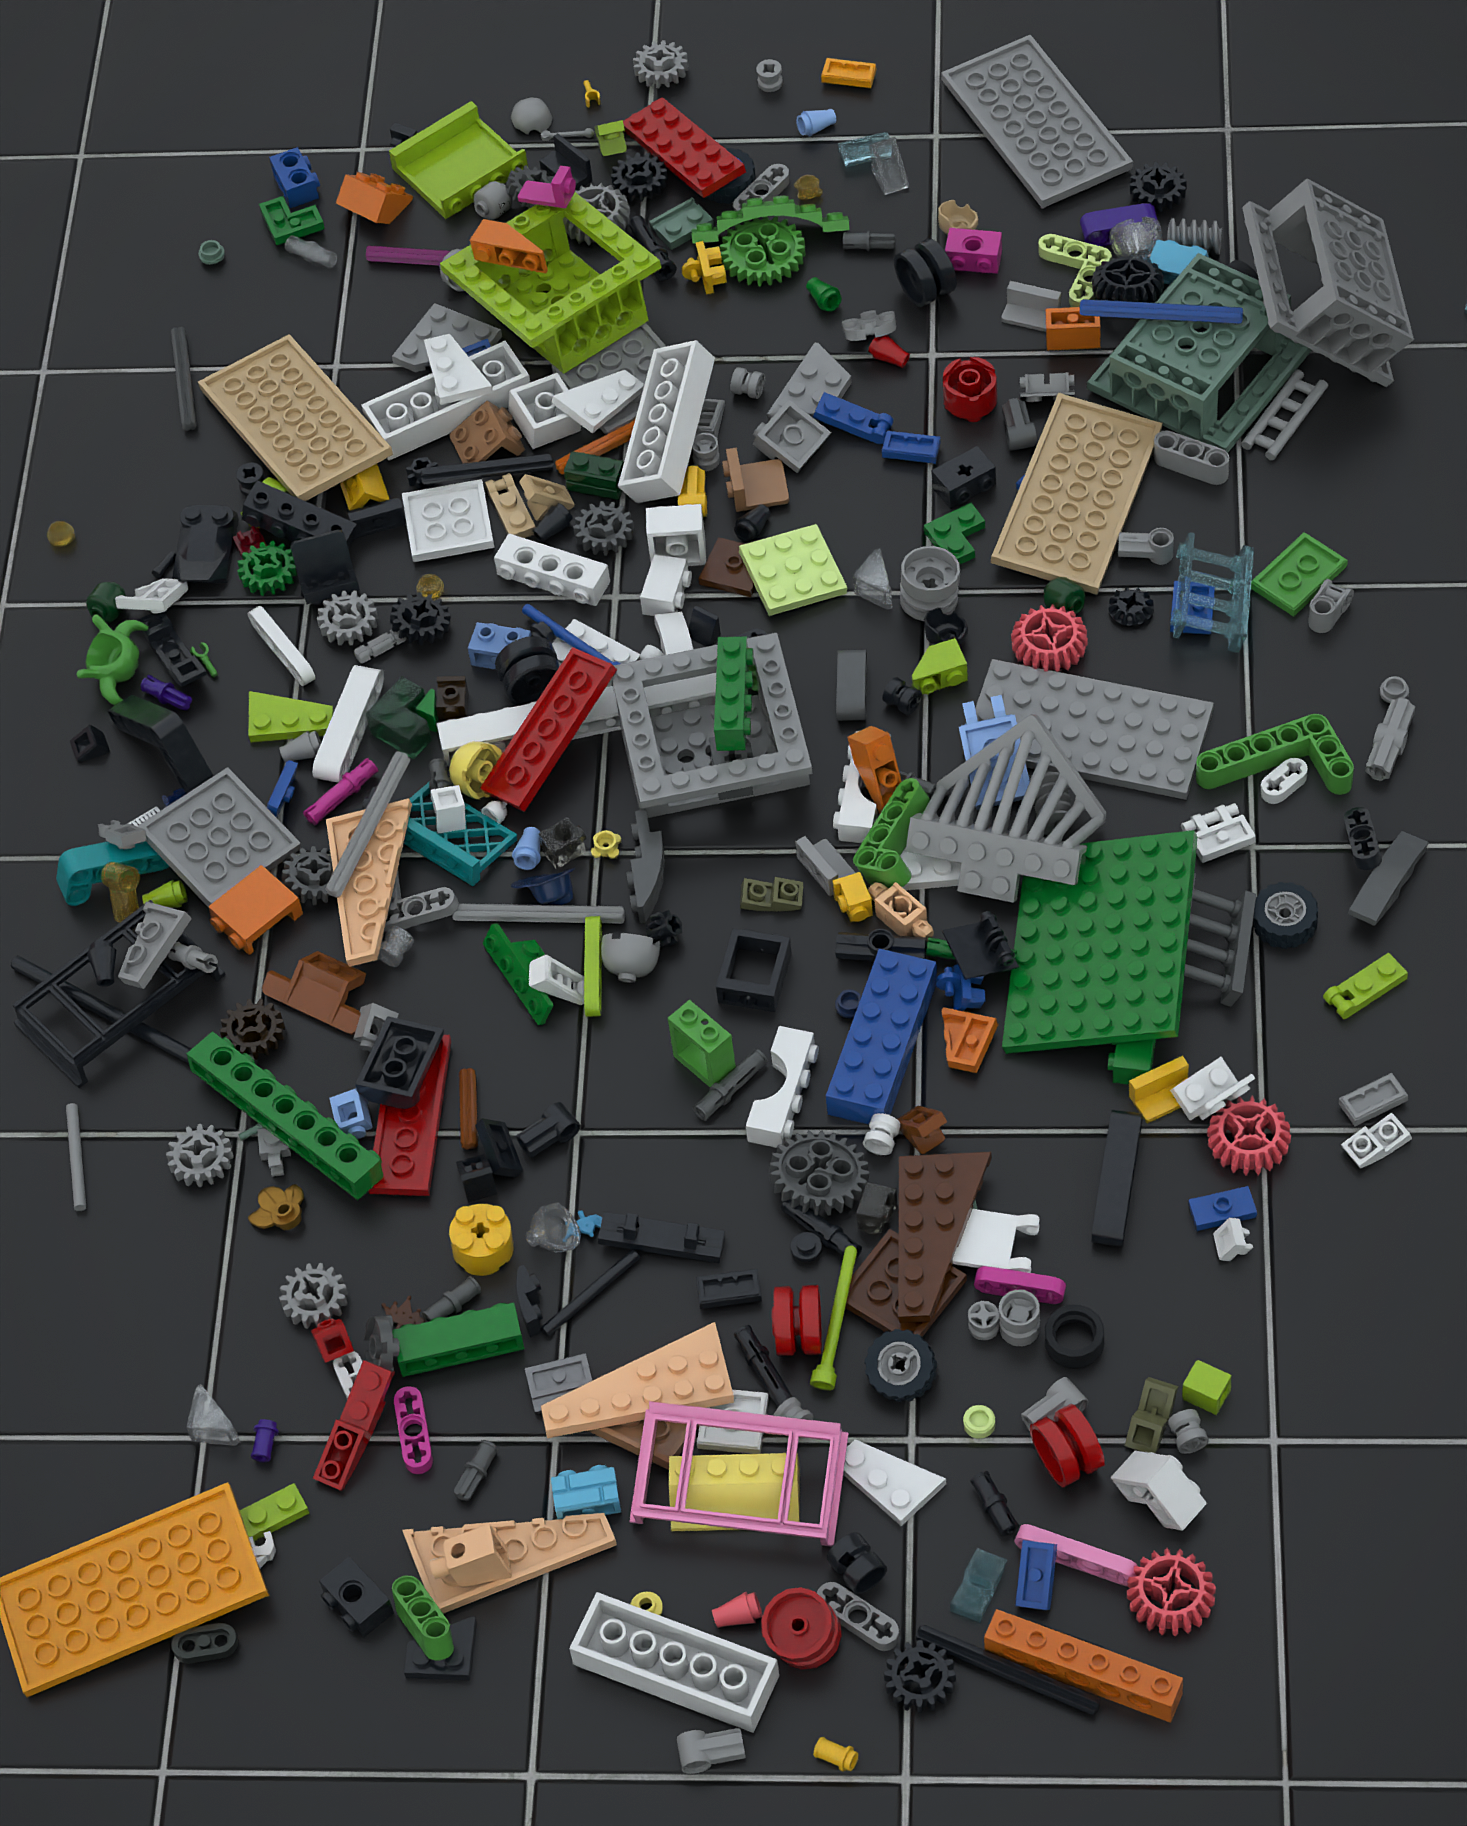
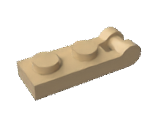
[484,473,536,538]

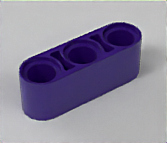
[1080,203,1160,246]

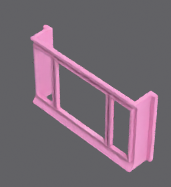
[630,1401,849,1547]

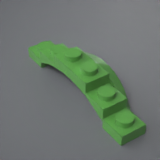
[691,196,849,244]

